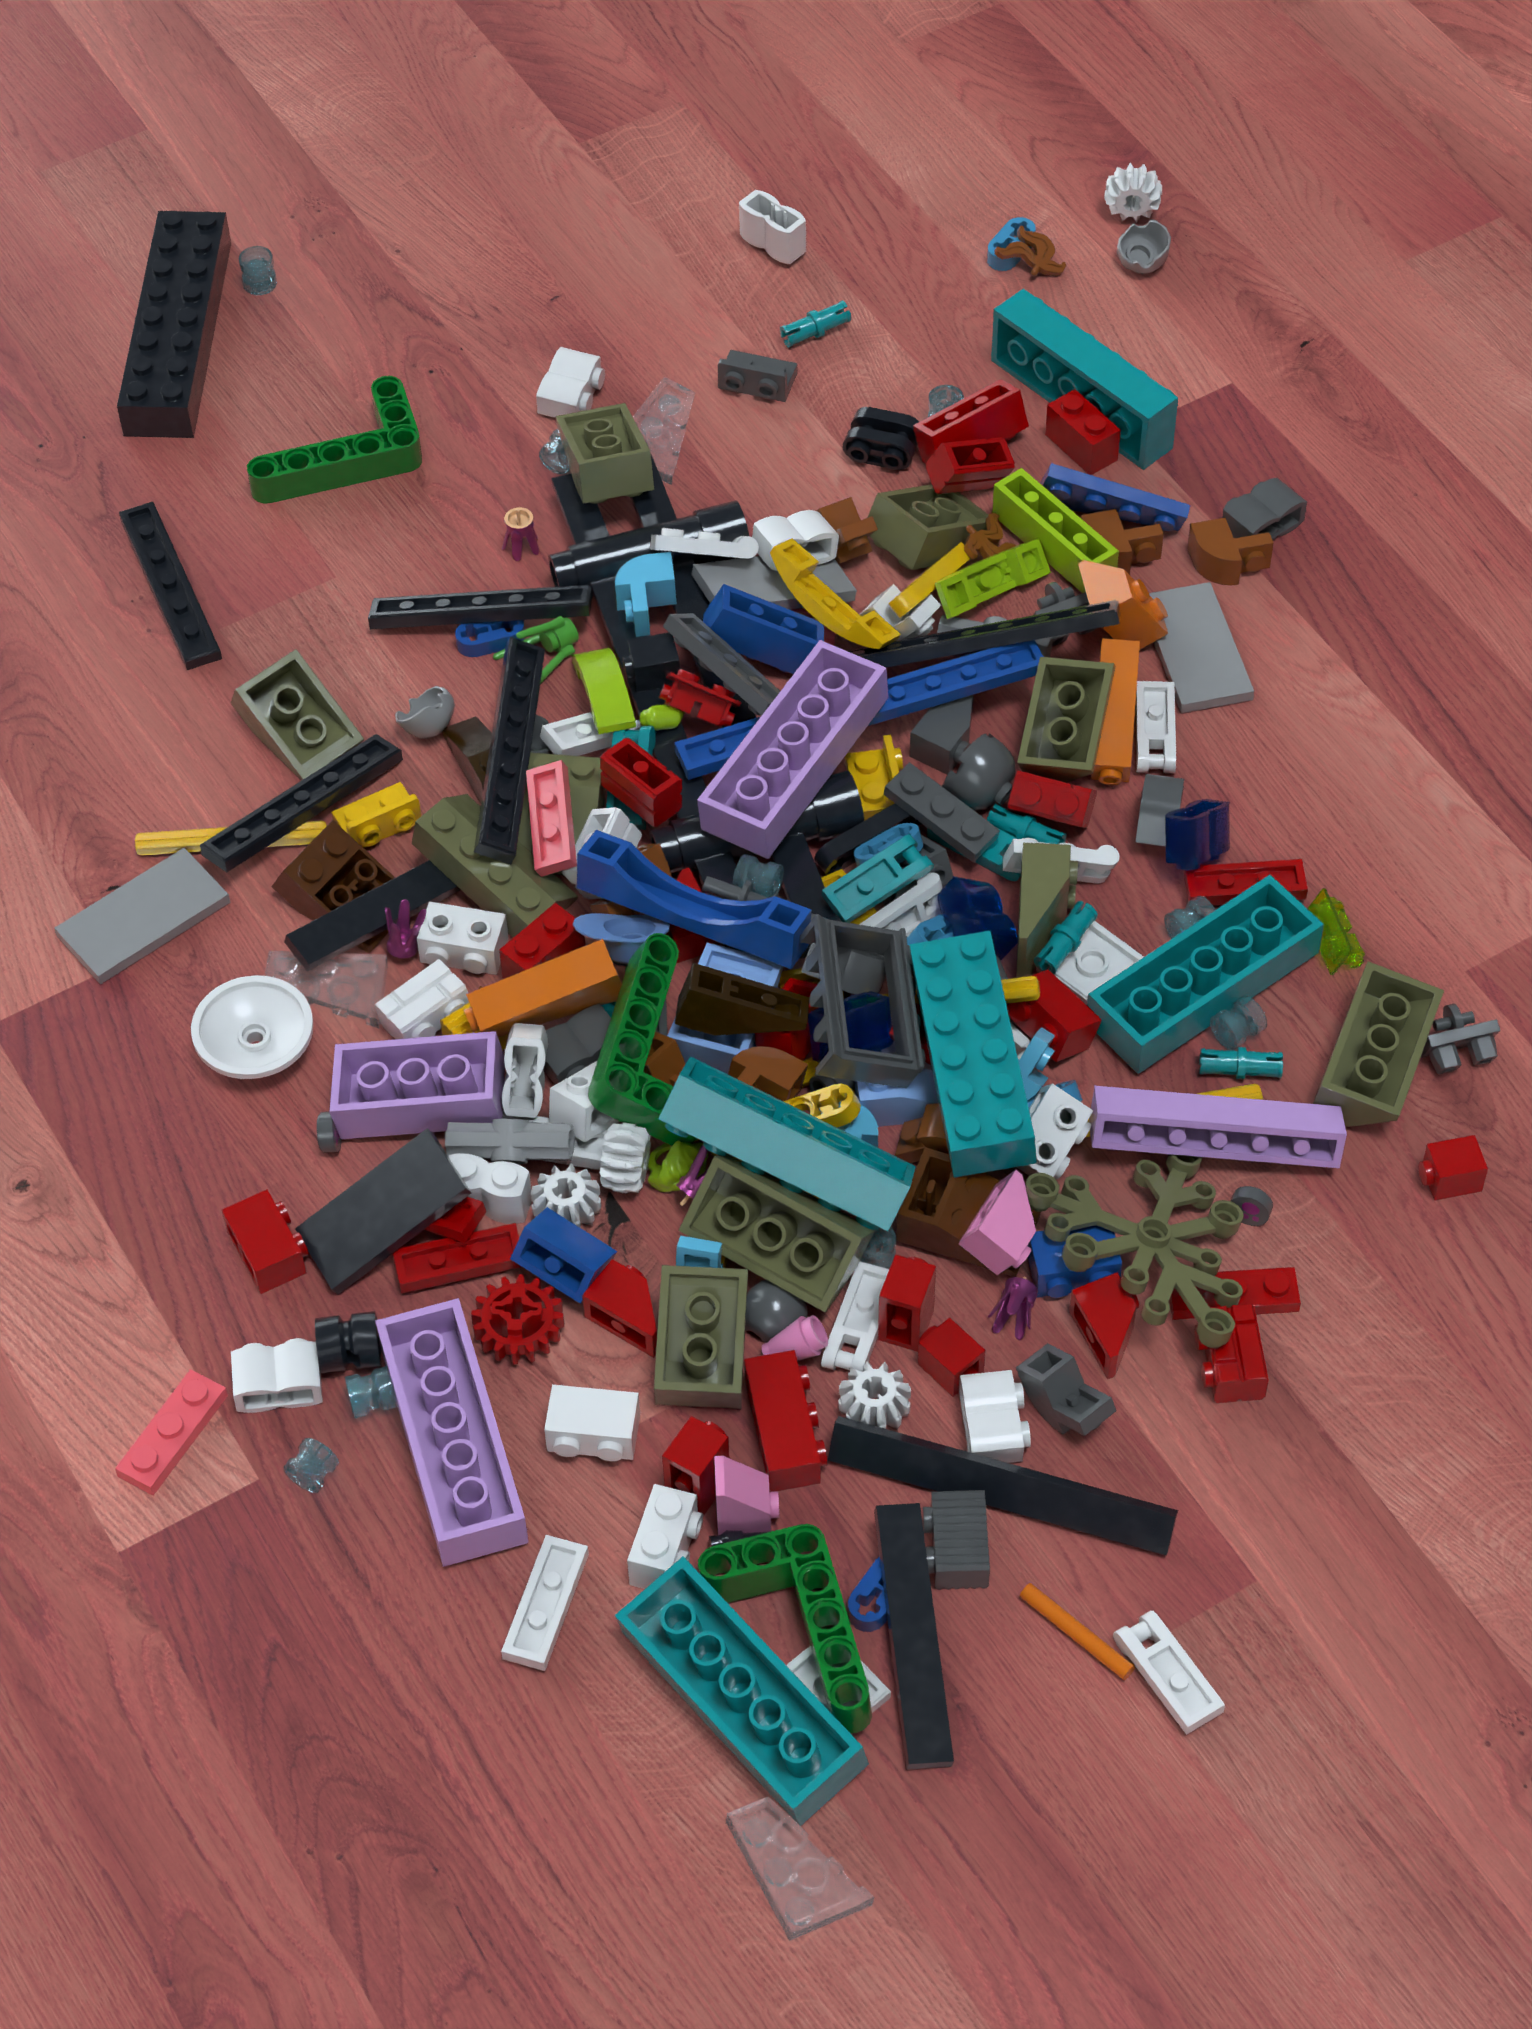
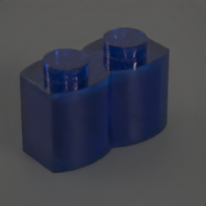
[1165,799,1230,870]
[938,877,1018,960]
[808,991,894,1063]

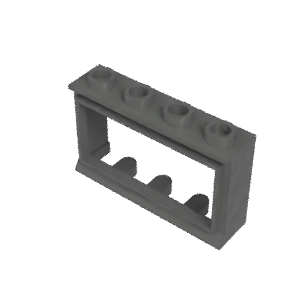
[800,914,926,1088]

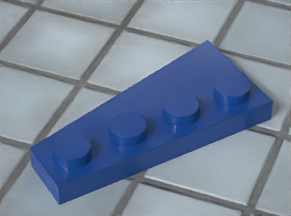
[1040,463,1191,531]

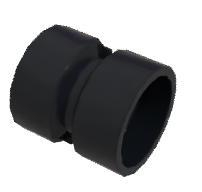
[315,1311,382,1374]

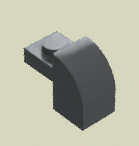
[1136,774,1184,847]
[801,943,886,997]
[1016,1343,1117,1436]

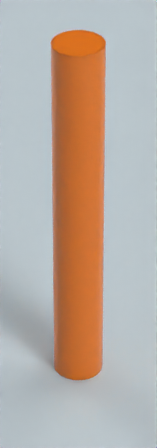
[1020,1583,1135,1680]

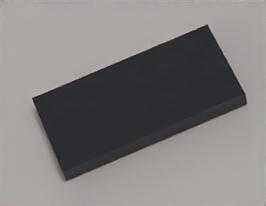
[295,1128,472,1294]

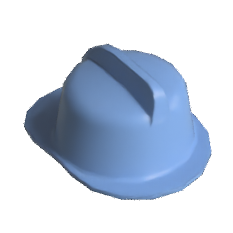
[573,913,670,966]

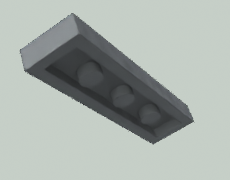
[663,613,780,716]

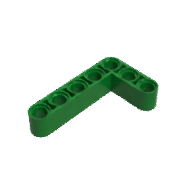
[247,375,422,504]
[588,933,697,1146]
[698,1524,872,1734]

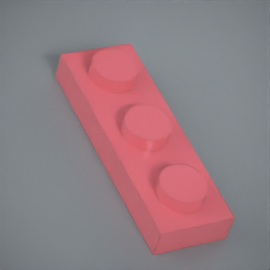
[526,760,577,877]
[115,1369,228,1496]

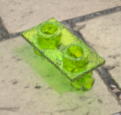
[1307,888,1365,975]

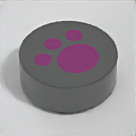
[317,1111,342,1153]
[1230,1186,1273,1226]

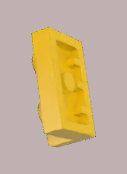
[845,735,903,821]
[332,782,421,848]

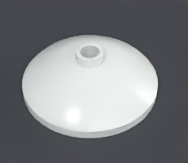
[191,975,314,1079]

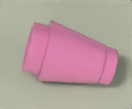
[762,1315,828,1361]

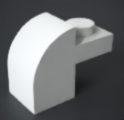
[859,584,941,641]

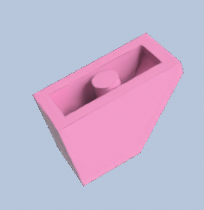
[958,1170,1036,1275]
[714,1456,779,1535]

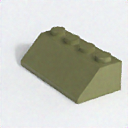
[411,794,578,937]
[1313,961,1444,1127]
[678,1153,875,1312]

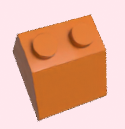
[1078,560,1168,650]

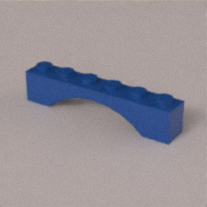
[577,830,812,969]

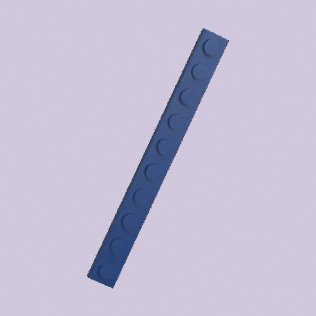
[675,640,1044,780]

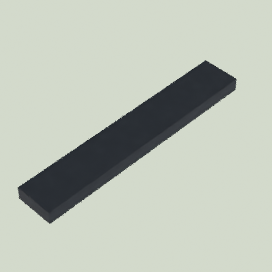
[119,502,222,670]
[368,585,593,629]
[200,734,403,873]
[284,860,461,972]
[874,1503,954,1770]

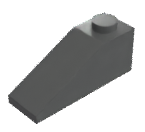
[910,694,974,775]

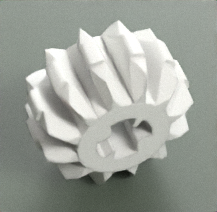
[1104,162,1162,223]
[599,1122,651,1193]
[531,1163,601,1228]
[838,1361,911,1429]

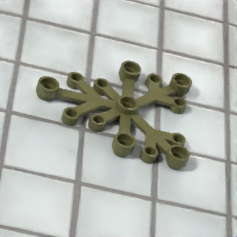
[1025,1154,1244,1348]

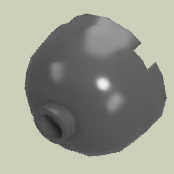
[942,733,1015,811]

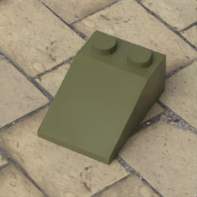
[555,403,654,504]
[867,484,988,570]
[231,649,364,781]
[518,753,607,875]
[1016,842,1078,978]
[654,1265,748,1409]

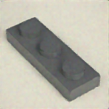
[883,762,1000,863]

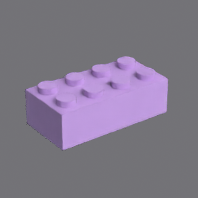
[329,1031,505,1139]

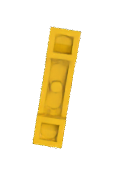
[770,538,901,649]

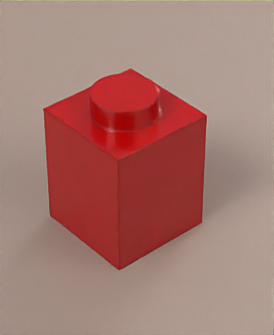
[1418,1135,1488,1201]
[918,1317,986,1397]

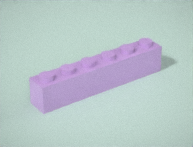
[1089,1086,1347,1168]

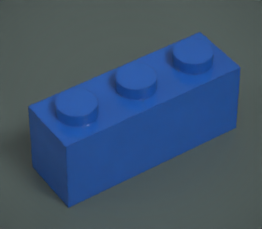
[703,584,824,674]

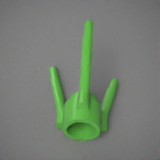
[493,616,579,684]

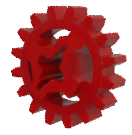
[471,1274,565,1364]

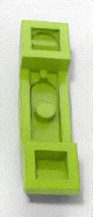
[935,538,1051,619]
[571,647,636,734]

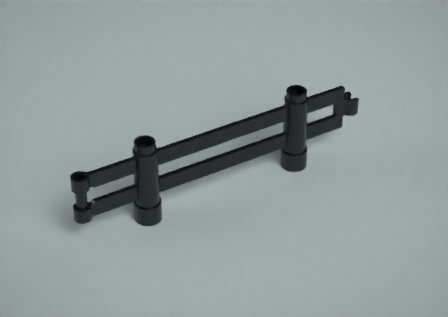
[548,454,864,960]

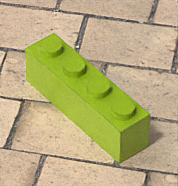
[992,468,1119,593]

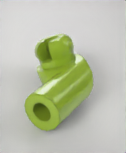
[639,704,685,731]

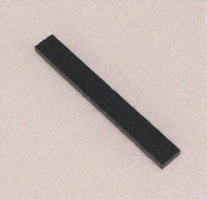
[846,600,1121,667]
[474,637,545,865]
[828,1416,1178,1556]

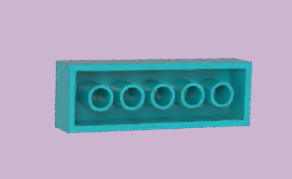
[991,288,1179,470]
[1087,875,1324,1074]
[909,931,1037,1178]
[658,1056,916,1231]
[615,1556,869,1826]

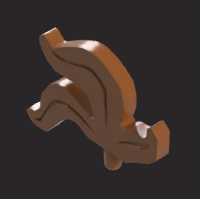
[994,226,1066,276]
[964,513,1016,560]

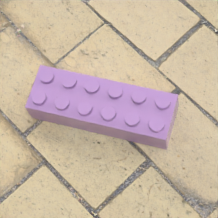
[697,640,888,859]
[375,1298,529,1567]

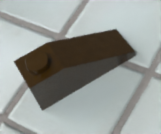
[442,716,492,804]
[675,963,810,1036]

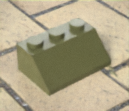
[1017,657,1116,783]

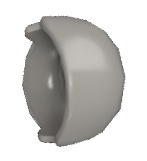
[1117,220,1171,274]
[395,686,455,739]

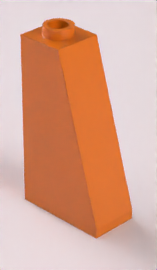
[1091,638,1140,785]
[464,939,622,1038]

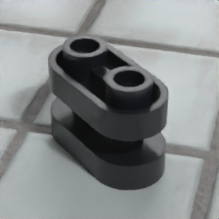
[842,407,919,470]

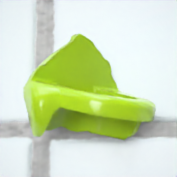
[647,1141,708,1192]

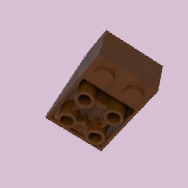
[271,820,397,953]
[896,1147,1041,1277]

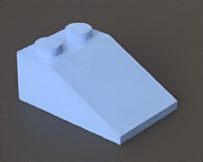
[667,942,783,1074]

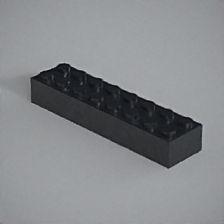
[117,211,231,438]

